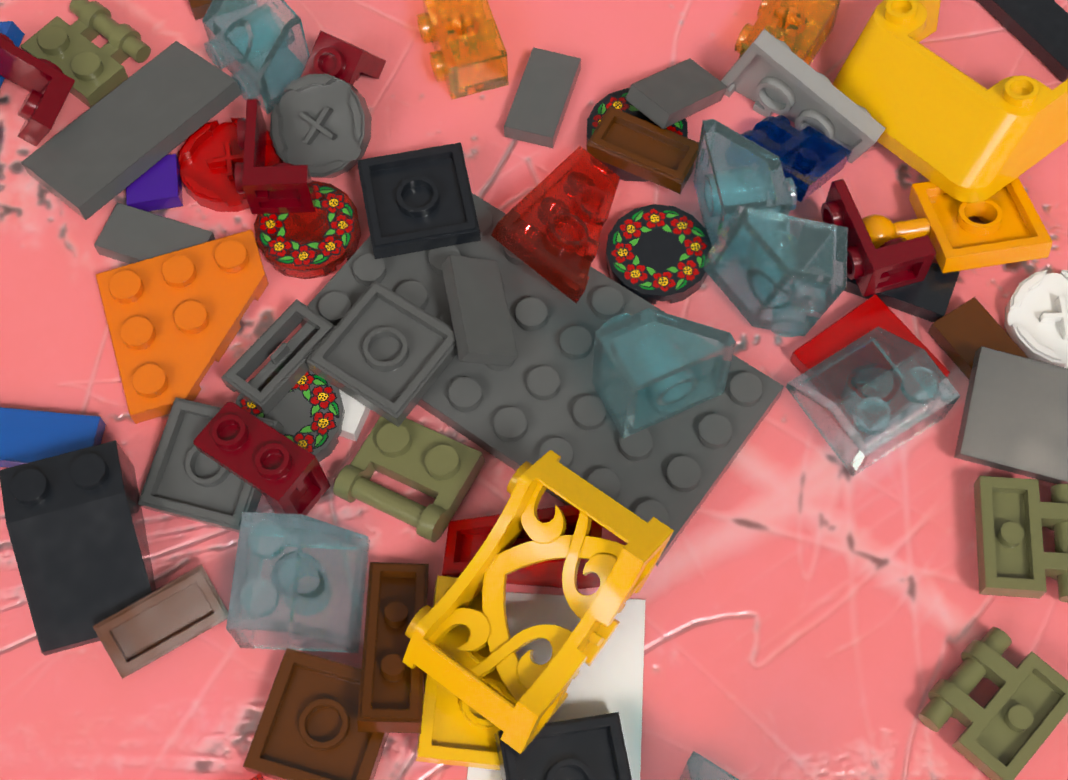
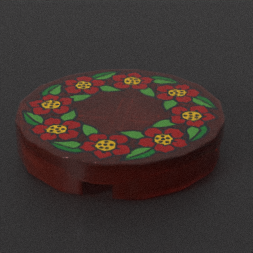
[254,180,361,280]

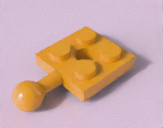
[862,177,1053,273]

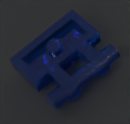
[727,115,852,202]

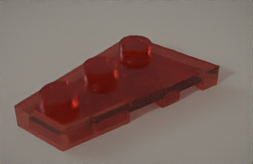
[491,146,620,304]

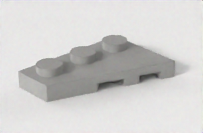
[721,29,886,163]

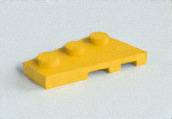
[416,575,517,770]

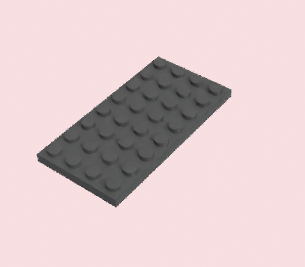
[301,193,784,566]

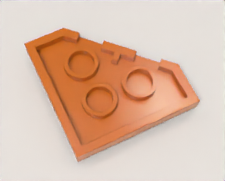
[95,229,269,424]

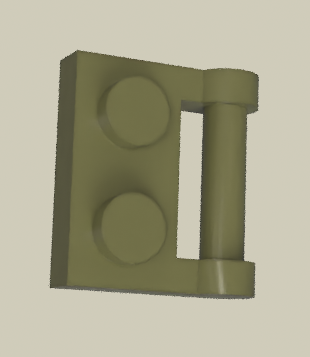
[333,416,485,543]

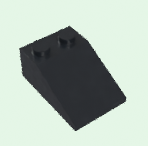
[0,440,156,656]

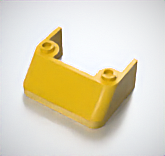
[833,0,1068,203]

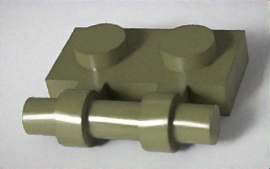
[21,0,151,108]
[974,476,1068,603]
[918,627,1068,780]

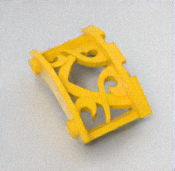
[402,450,674,754]

